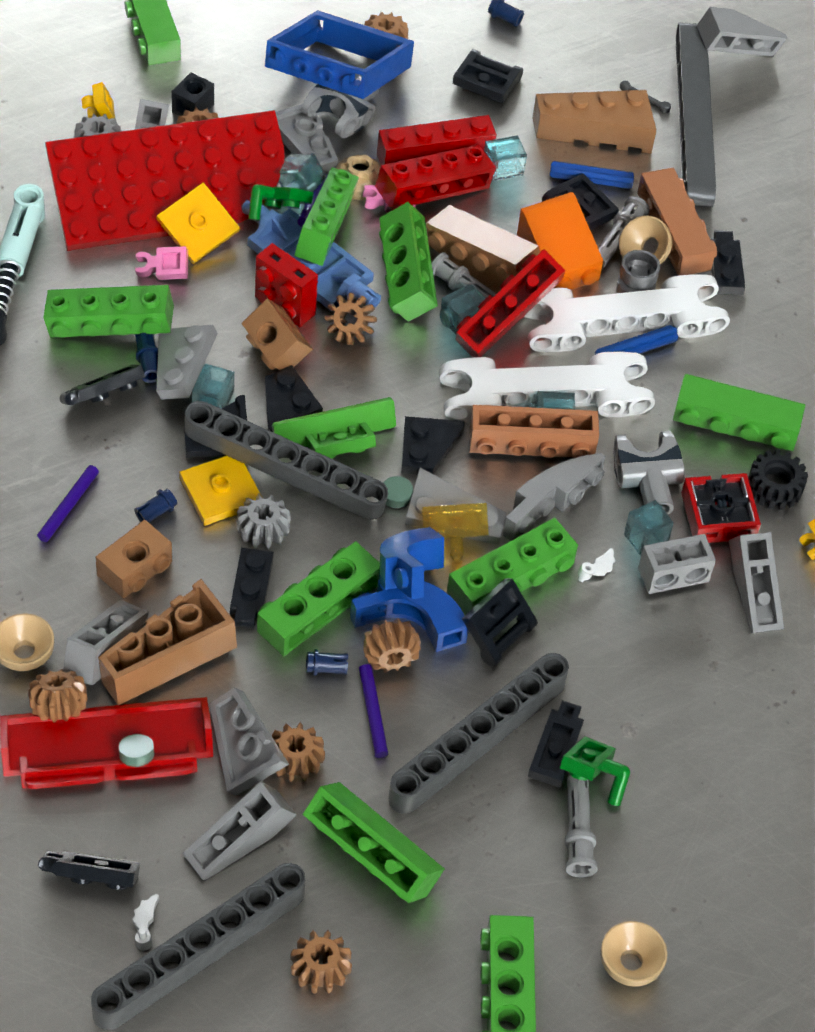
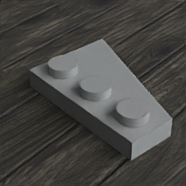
[405,468,507,545]
[209,687,289,795]

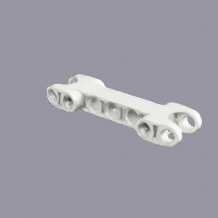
[524,274,730,352]
[439,352,655,423]

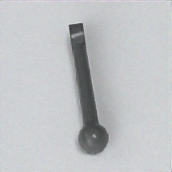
[620,80,671,113]

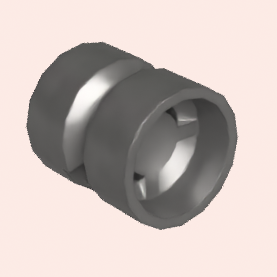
[616,250,660,293]

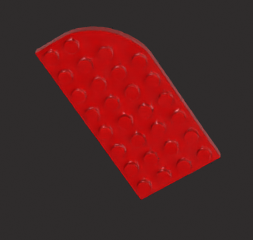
[45,110,285,251]

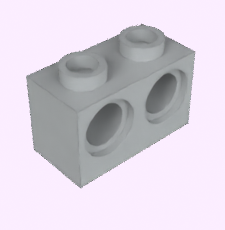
[638,534,716,594]

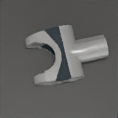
[302,75,379,138]
[613,431,685,519]

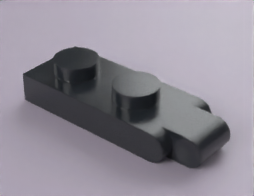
[710,230,745,295]
[59,364,145,405]
[230,547,274,629]
[528,700,584,788]
[38,851,140,890]

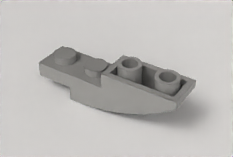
[503,453,605,541]

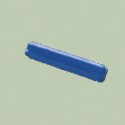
[550,161,634,189]
[595,325,678,355]

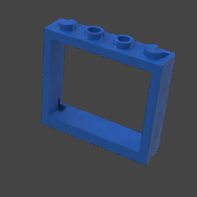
[265,10,414,99]

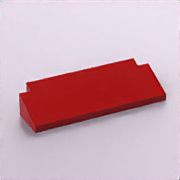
[0,697,213,789]

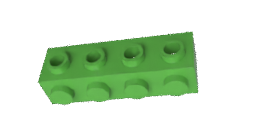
[43,285,174,338]
[673,374,806,451]
[447,518,578,615]
[302,782,445,903]

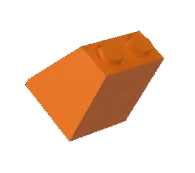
[517,192,603,290]

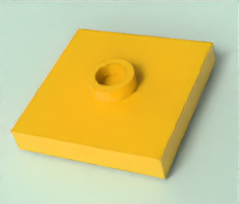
[156,182,240,264]
[179,456,263,526]

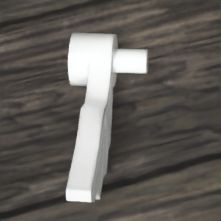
[578,548,616,582]
[132,894,159,951]

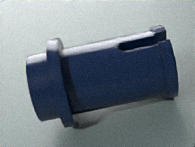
[488,0,524,27]
[134,488,177,523]
[306,649,348,676]

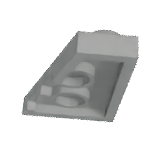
[276,104,338,176]
[156,325,218,400]

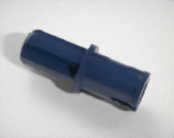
[135,333,158,383]

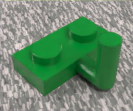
[248,184,314,221]
[560,736,630,806]

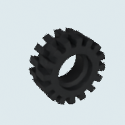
[748,450,808,510]

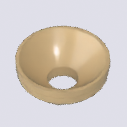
[336,155,381,200]
[619,216,672,265]
[0,613,54,671]
[601,921,668,987]

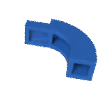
[380,527,444,599]
[350,580,468,652]

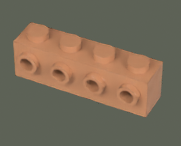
[637,167,717,276]
[469,405,599,458]

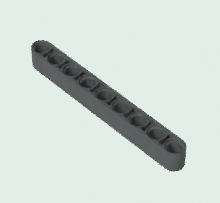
[676,22,716,207]

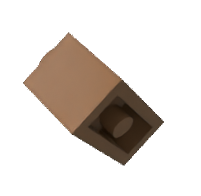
[241,298,313,370]
[95,520,172,599]

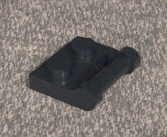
[452,49,523,103]
[542,173,619,230]
[462,578,538,667]

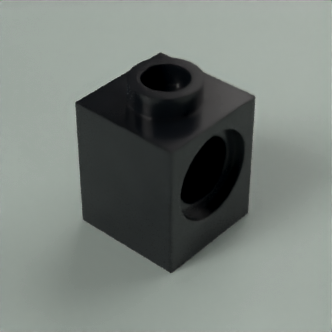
[171,72,214,116]

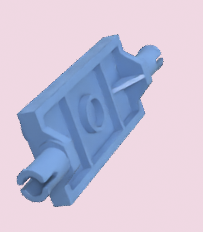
[242,198,381,311]

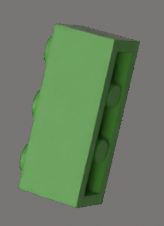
[124,0,181,66]

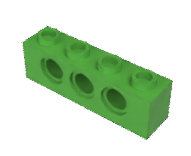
[294,167,359,266]
[379,202,438,322]
[257,541,380,657]
[480,915,536,1032]

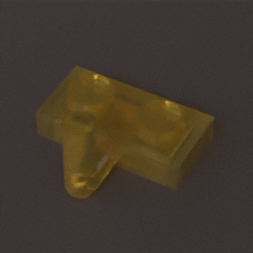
[422,503,489,563]

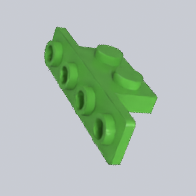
[272,397,396,459]

